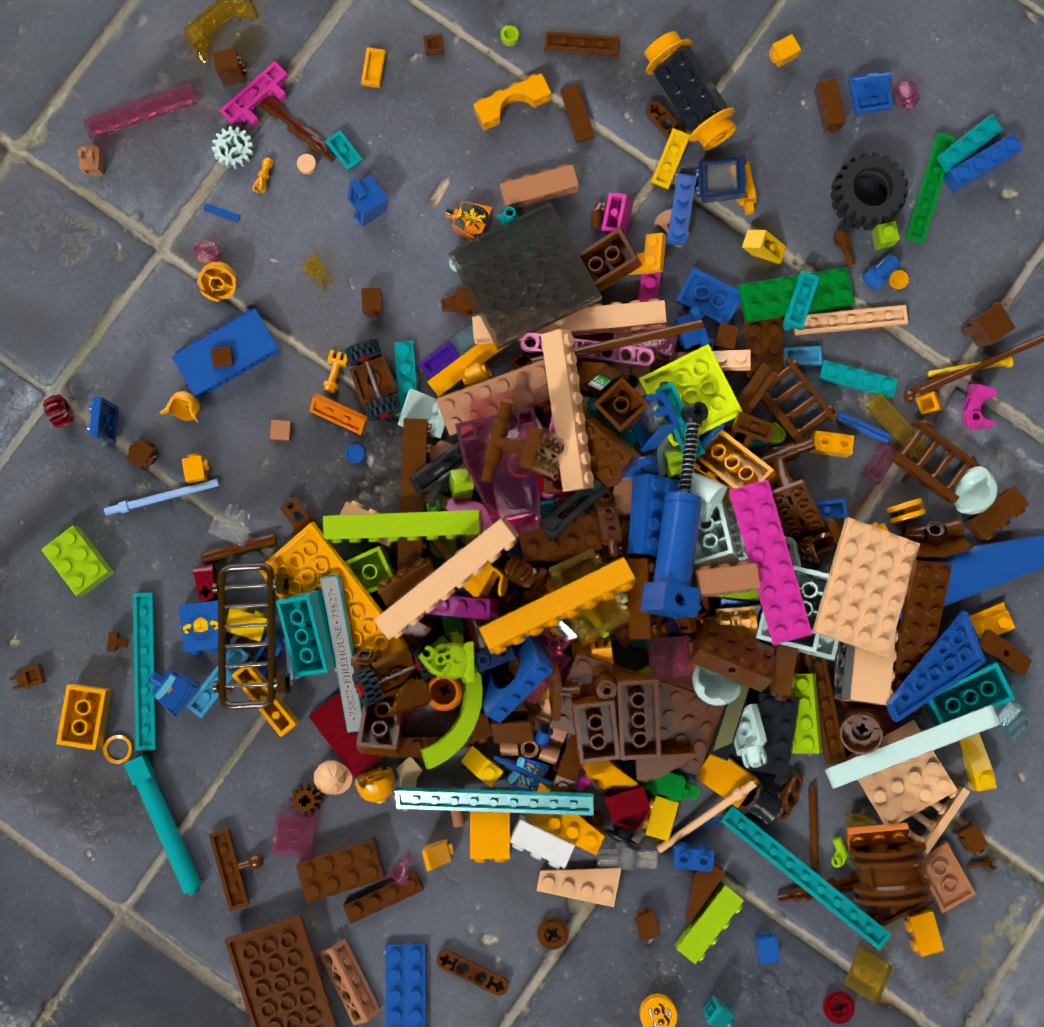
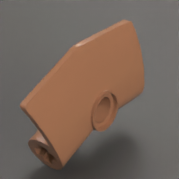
[500,718,567,766]

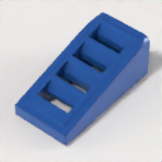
[252,635,285,678]

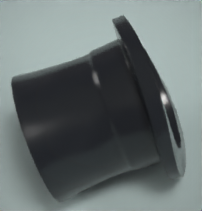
[738,780,782,824]

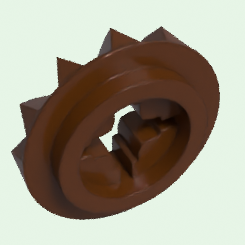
[537,917,569,950]

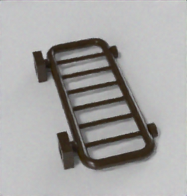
[212,562,291,710]

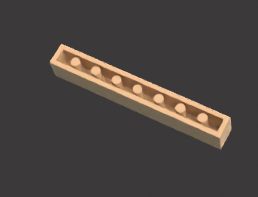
[541,329,594,492]

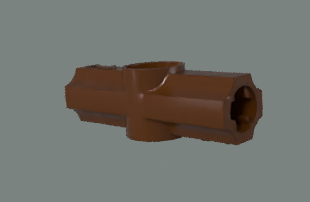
[516,564,551,610]

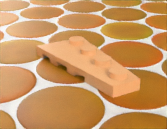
[536,867,622,907]

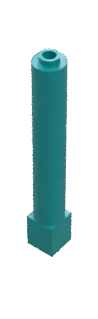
[124,754,203,896]

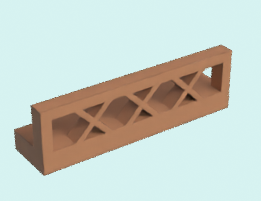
[318,939,381,1025]

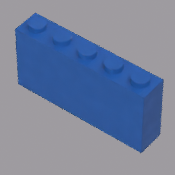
[172,309,281,399]

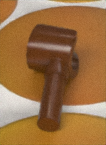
[967,857,998,870]

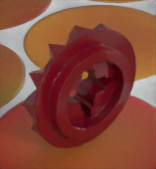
[822,990,855,1024]

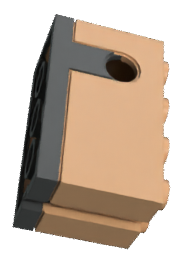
[832,630,898,705]

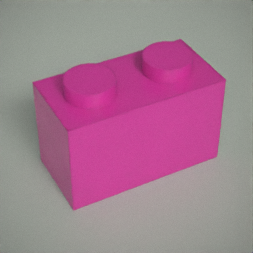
[601,193,634,236]

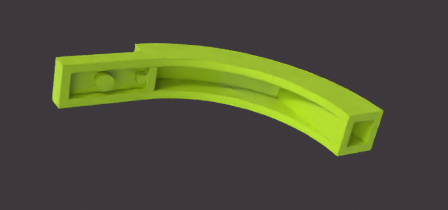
[420,631,482,769]

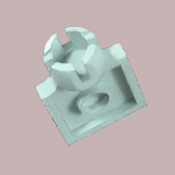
[734,704,767,768]

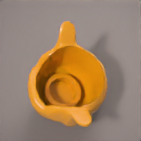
[160,391,200,423]

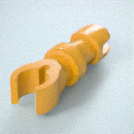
[253,157,273,194]

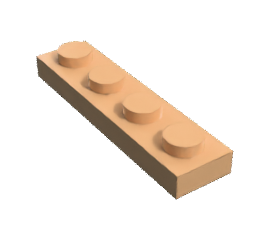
[673,350,751,371]

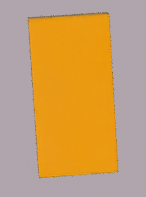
[361,47,386,88]

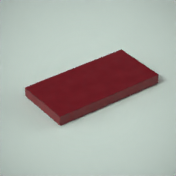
[308,692,384,779]

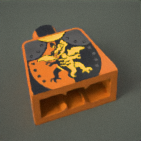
[445,201,493,246]

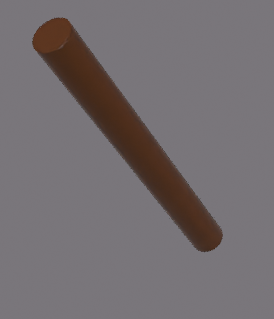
[808,787,819,868]

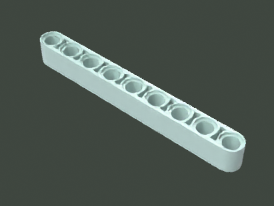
[825,705,1001,789]

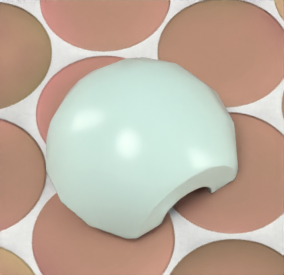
[954,466,998,515]
[692,665,741,706]

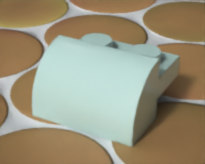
[679,471,728,522]

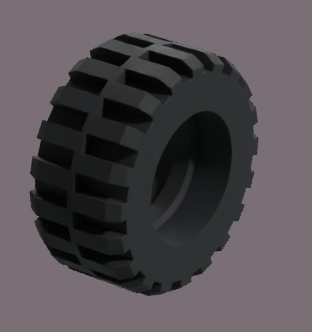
[830,152,909,230]

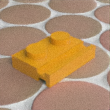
[969,602,1015,639]

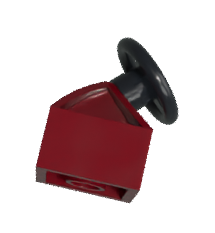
[603,783,651,851]

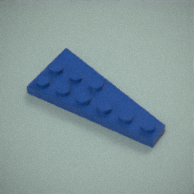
[886,611,986,722]

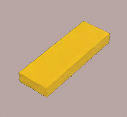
[651,128,690,189]

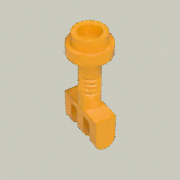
[323,350,348,393]

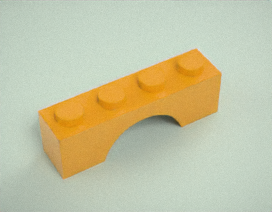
[473,73,551,131]

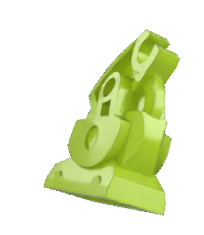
[418,642,475,683]

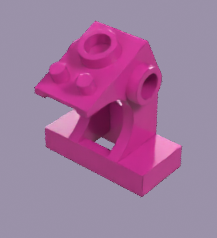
[961,384,998,430]

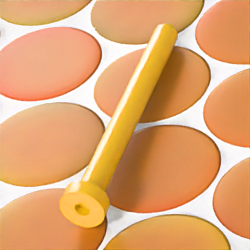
[927,356,1013,378]

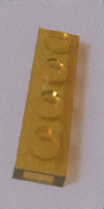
[865,393,929,463]

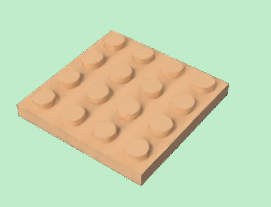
[846,720,958,825]

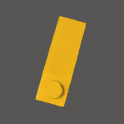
[959,733,997,792]

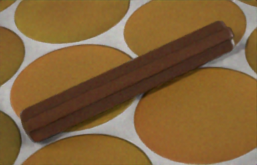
[201,533,277,563]

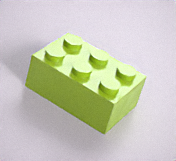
[41,526,114,597]

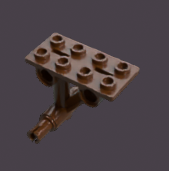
[480,401,565,483]
[757,437,825,538]

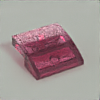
[647,635,693,679]

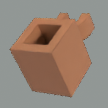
[77,145,105,176]

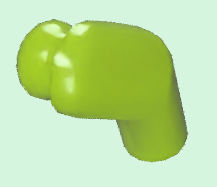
[831,837,848,868]

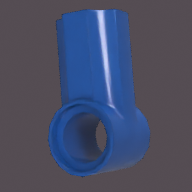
[861,254,901,291]

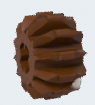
[503,557,538,588]
[289,782,323,817]

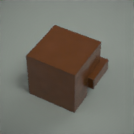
[960,302,1015,346]

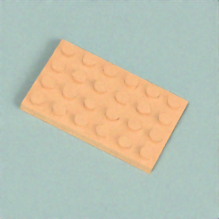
[812,518,920,657]

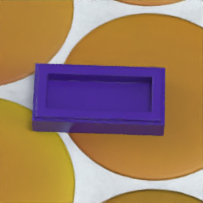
[419,342,460,379]

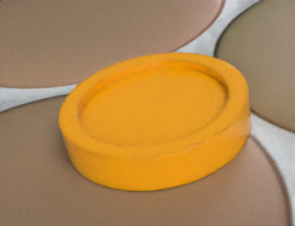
[889,270,909,289]

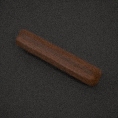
[497,667,542,716]

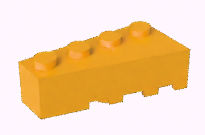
[524,783,606,855]

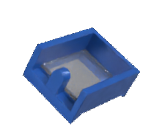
[631,392,681,452]

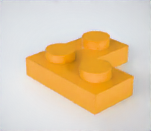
[629,233,666,275]

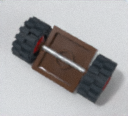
[345,339,402,422]
[352,643,435,707]

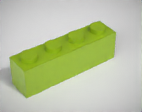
[674,882,744,964]

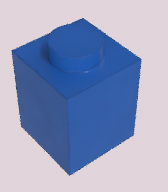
[754,931,780,964]

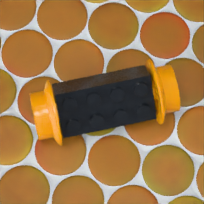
[645,31,737,150]

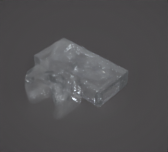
[208,505,252,547]

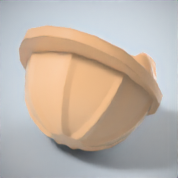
[314,760,352,795]

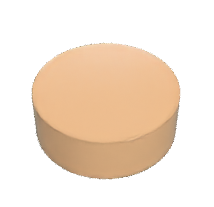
[297,154,317,174]

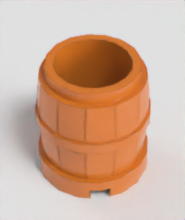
[426,675,464,711]

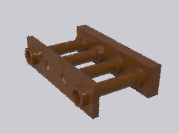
[761,357,836,444]
[887,420,981,504]

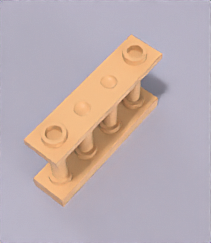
[882,785,970,854]

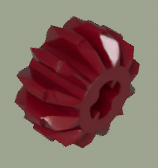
[43,394,74,428]

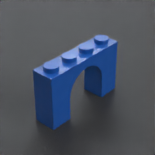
[481,635,553,723]

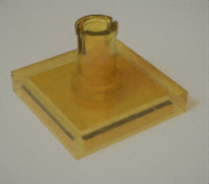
[844,947,893,1004]

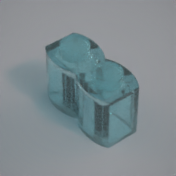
[997,702,1029,742]

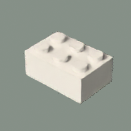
[510,815,575,869]

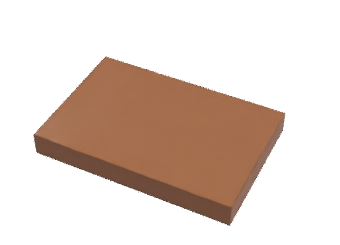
[923,841,977,914]

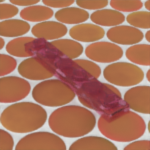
[83,83,198,139]

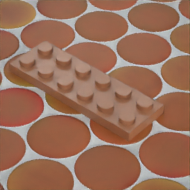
[436,359,550,436]

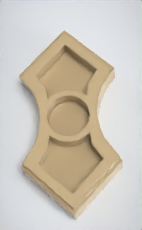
[393,757,423,812]

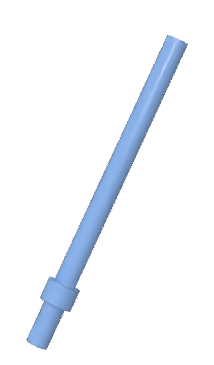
[104,479,219,516]

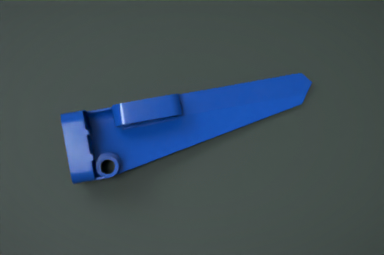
[898,535,1044,621]

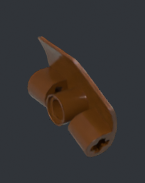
[902,518,974,559]

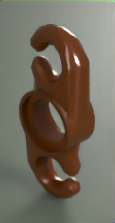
[777,774,803,820]

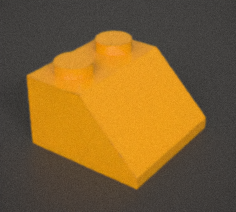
[581,760,639,792]

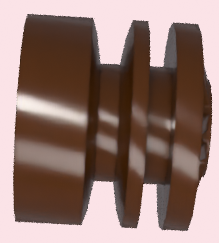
[840,704,884,754]

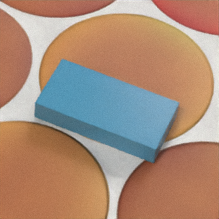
[783,346,823,368]

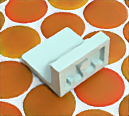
[398,389,445,438]

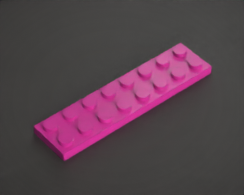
[729,479,812,645]

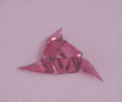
[382,851,410,886]

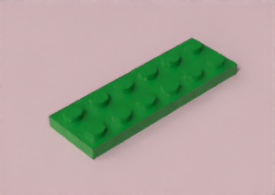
[737,267,855,323]

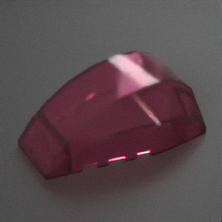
[455,407,541,534]

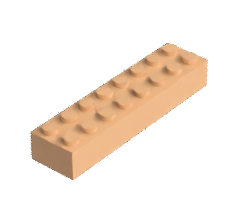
[374,516,519,639]

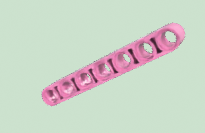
[520,333,654,368]

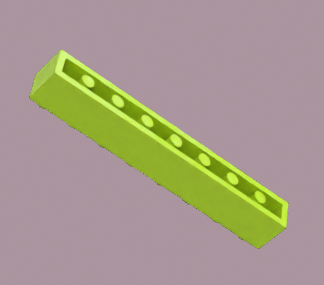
[323,510,483,543]

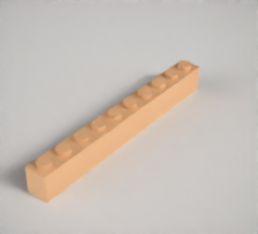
[472,299,667,344]

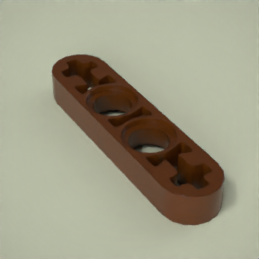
[436,949,508,996]

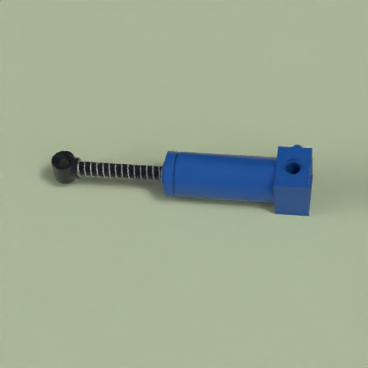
[640,402,708,618]

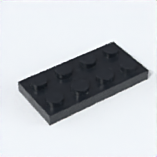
[747,691,799,776]

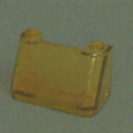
[181,0,260,64]
[549,549,630,647]

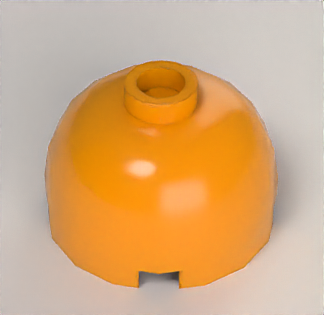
[197,261,237,301]
[355,767,395,804]

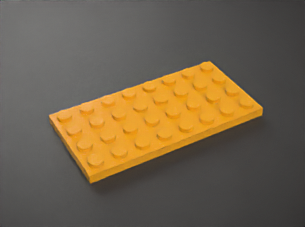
[259,522,409,672]

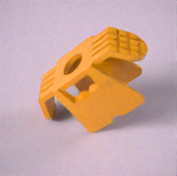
[454,547,509,598]

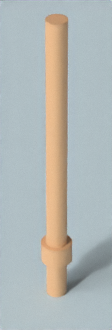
[656,780,757,853]

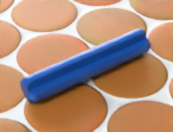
[836,412,891,443]

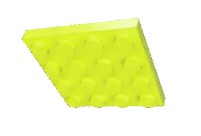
[638,344,743,448]

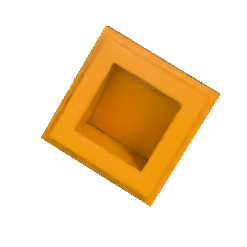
[916,391,943,416]

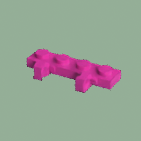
[219,61,289,128]

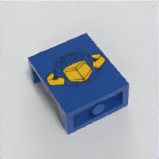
[179,601,227,656]

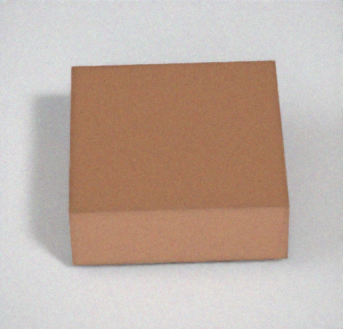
[270,420,291,441]

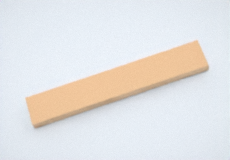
[793,305,908,335]

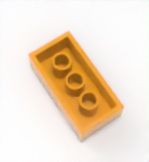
[695,430,779,490]

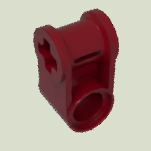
[193,564,218,602]

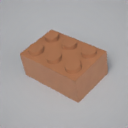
[691,561,761,598]

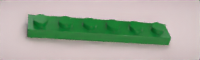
[904,132,956,245]

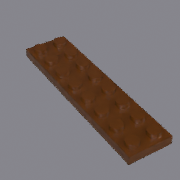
[882,560,952,715]

